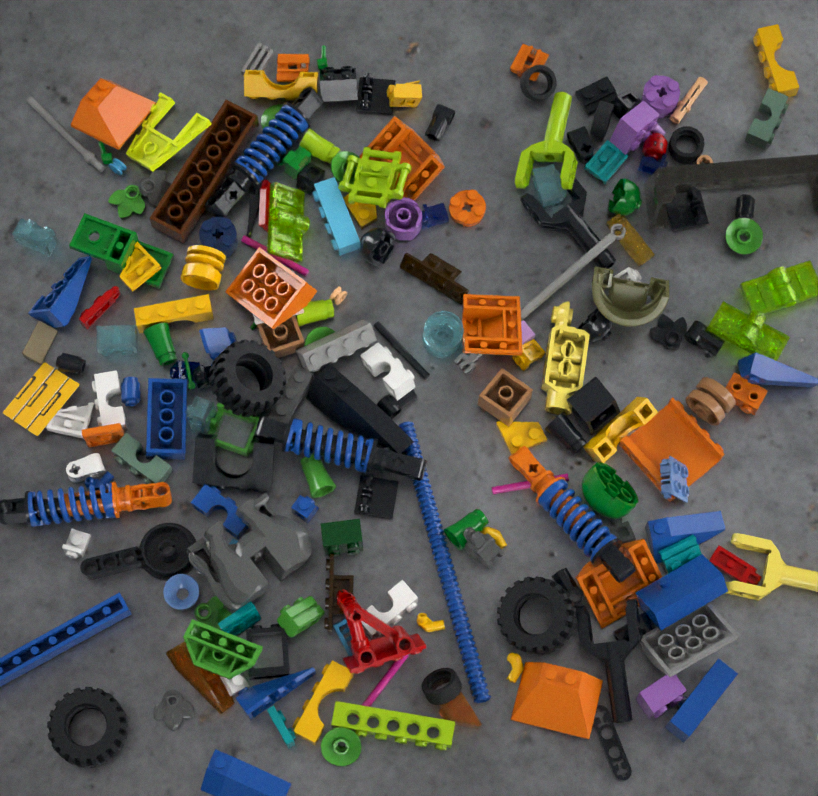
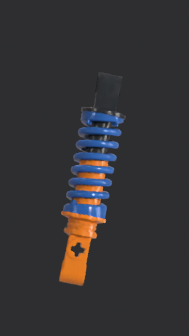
[508,446,636,583]
[0,481,172,528]

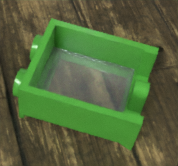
[208,403,259,458]

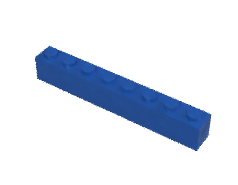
[0,592,132,687]

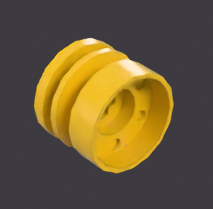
[180,245,226,291]

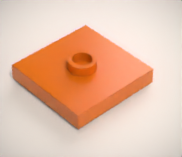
[82,423,125,448]

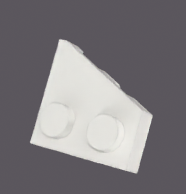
[46,402,95,439]

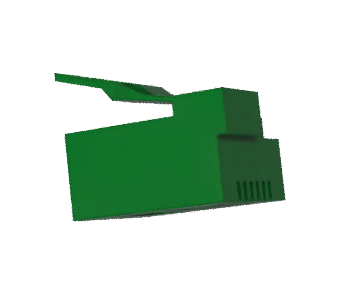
[278,146,312,180]

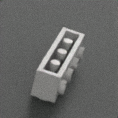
[295,319,377,372]

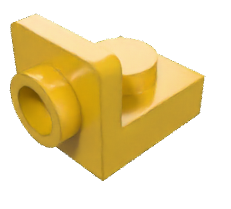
[512,339,546,371]

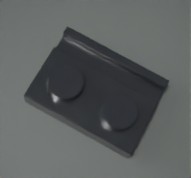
[575,77,618,115]

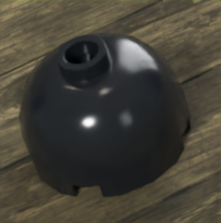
[360,228,396,266]
[577,308,613,342]

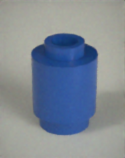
[121,377,141,406]

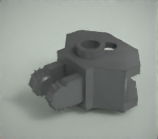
[464,527,504,569]

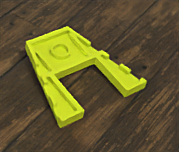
[126,92,212,172]

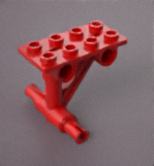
[336,589,426,674]

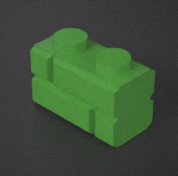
[277,596,325,638]

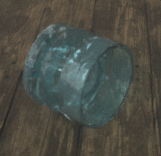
[422,311,464,358]

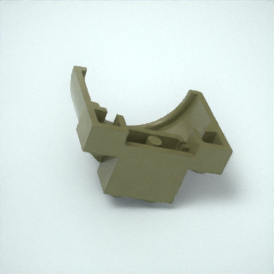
[591,266,669,327]

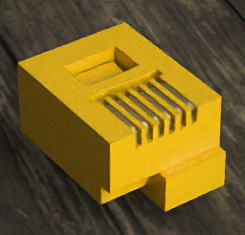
[386,80,422,108]

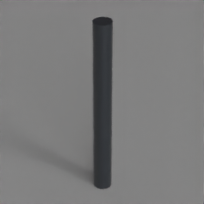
[374,321,430,380]

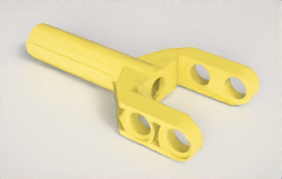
[725,533,818,601]

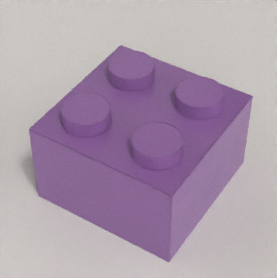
[610,101,660,155]
[635,674,687,719]

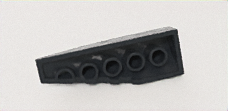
[306,363,414,454]

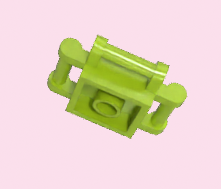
[338,147,412,208]

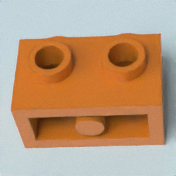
[725,372,768,415]

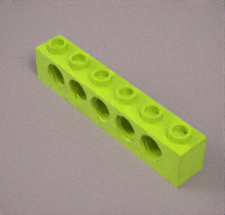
[331,701,455,751]

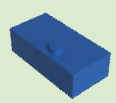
[146,378,187,460]
[636,554,728,630]
[665,658,738,742]

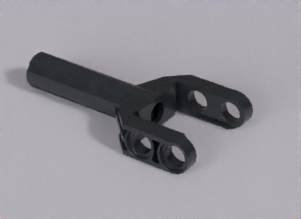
[520,171,616,269]
[576,599,643,723]

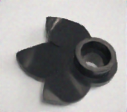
[650,314,687,349]

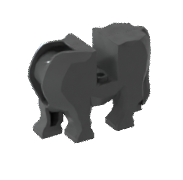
[187,493,311,610]

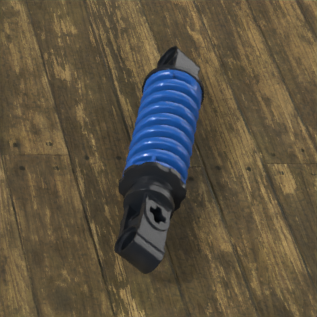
[205,87,323,218]
[254,416,427,481]

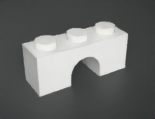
[360,342,415,401]
[92,370,128,430]
[361,580,418,639]

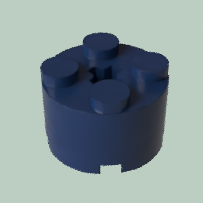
[199,217,238,259]

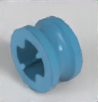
[108,158,127,176]

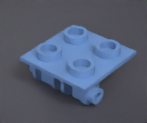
[660,456,689,503]

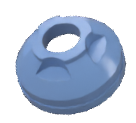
[163,574,200,610]

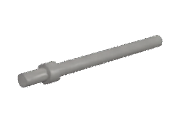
[27,97,105,172]

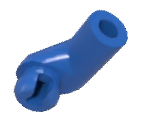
[84,471,114,490]

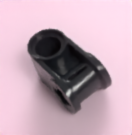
[567,126,594,164]

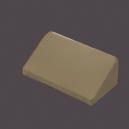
[22,321,58,365]

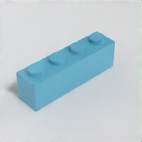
[312,177,360,256]

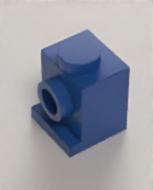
[291,495,319,524]

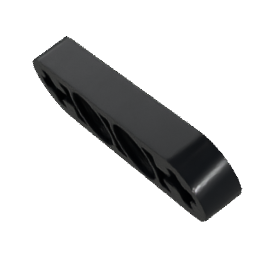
[593,705,632,782]

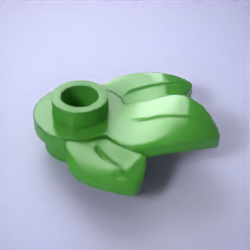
[108,185,145,218]
[194,596,231,630]

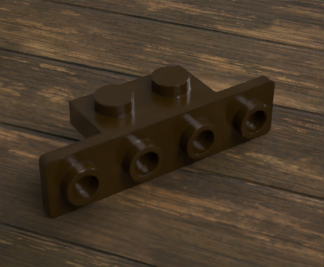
[400,253,469,305]
[324,553,354,635]

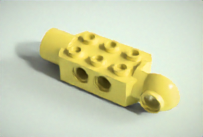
[541,301,590,415]

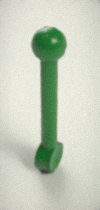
[182,352,195,390]

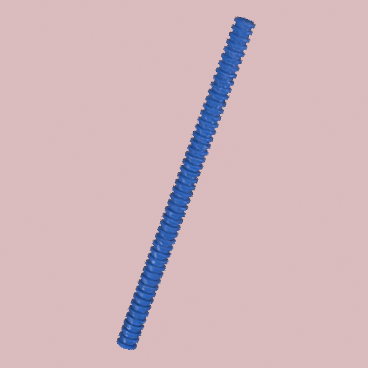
[398,421,491,703]

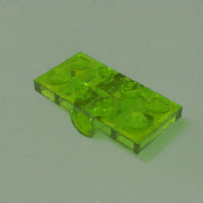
[267,182,310,263]
[740,260,818,319]
[707,301,790,361]

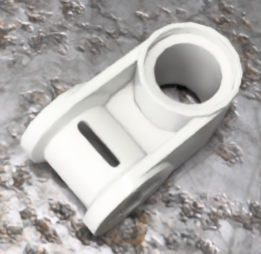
[66,453,106,483]

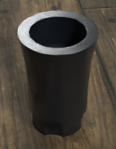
[544,412,587,455]

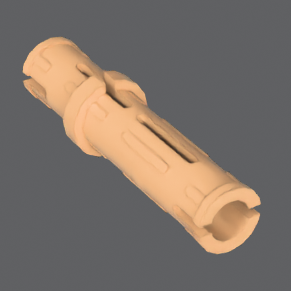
[669,77,708,124]

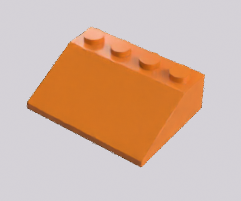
[225,247,317,329]

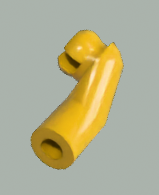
[480,526,507,549]
[416,613,445,632]
[507,652,524,684]

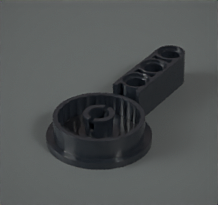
[80,523,196,581]

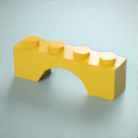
[753,24,799,97]
[244,70,318,100]
[134,294,214,334]
[583,397,658,463]
[292,660,354,745]

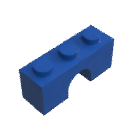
[191,484,249,540]

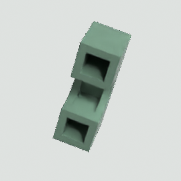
[745,88,789,150]
[111,433,173,484]

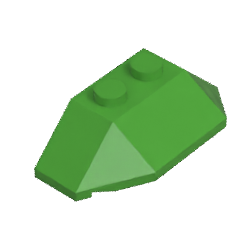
[183,619,263,680]

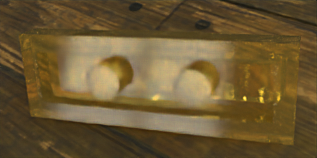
[606,214,655,267]

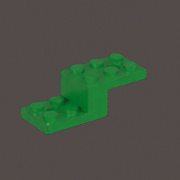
[69,213,174,289]

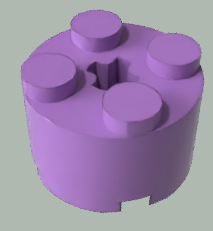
[641,75,680,119]
[385,197,422,241]

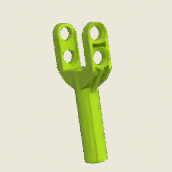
[515,92,578,190]

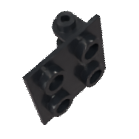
[356,73,396,114]
[664,187,709,230]
[354,473,399,519]

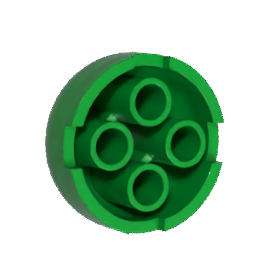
[582,462,639,519]

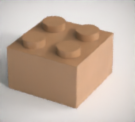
[257,315,305,359]
[478,368,533,427]

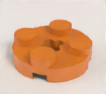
[449,189,486,227]

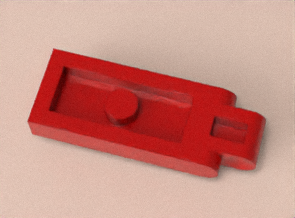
[259,180,276,232]
[79,286,121,330]
[709,545,762,585]

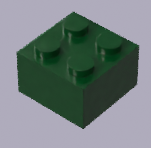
[320,519,363,557]

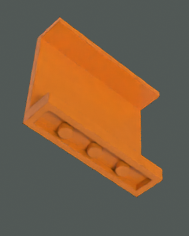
[619,397,725,502]

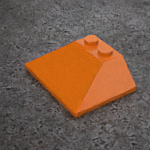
[71,78,156,150]
[359,116,445,201]
[462,294,523,356]
[576,539,662,629]
[511,662,603,740]

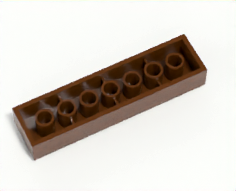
[149,100,259,243]

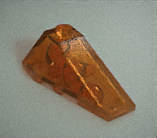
[166,640,235,714]

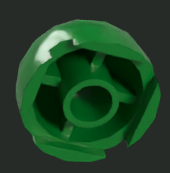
[608,178,642,216]

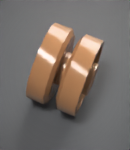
[685,377,736,426]

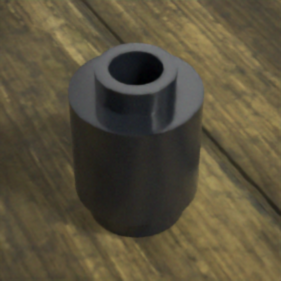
[735,194,755,219]
[56,353,86,375]

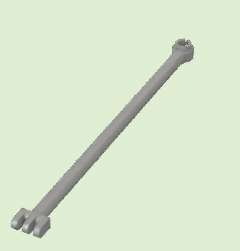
[454,223,626,375]

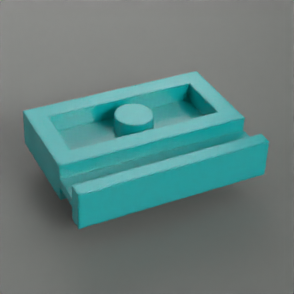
[584,140,628,184]
[658,535,702,574]
[218,601,262,636]
[267,706,296,749]

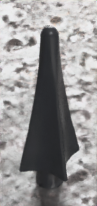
[246,188,260,238]

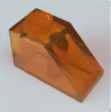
[438,691,482,729]

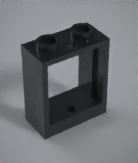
[246,624,290,680]

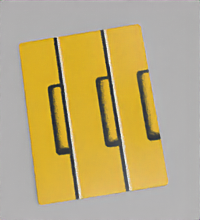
[3,362,80,436]

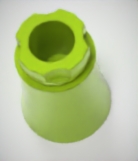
[299,128,341,164]
[295,299,334,327]

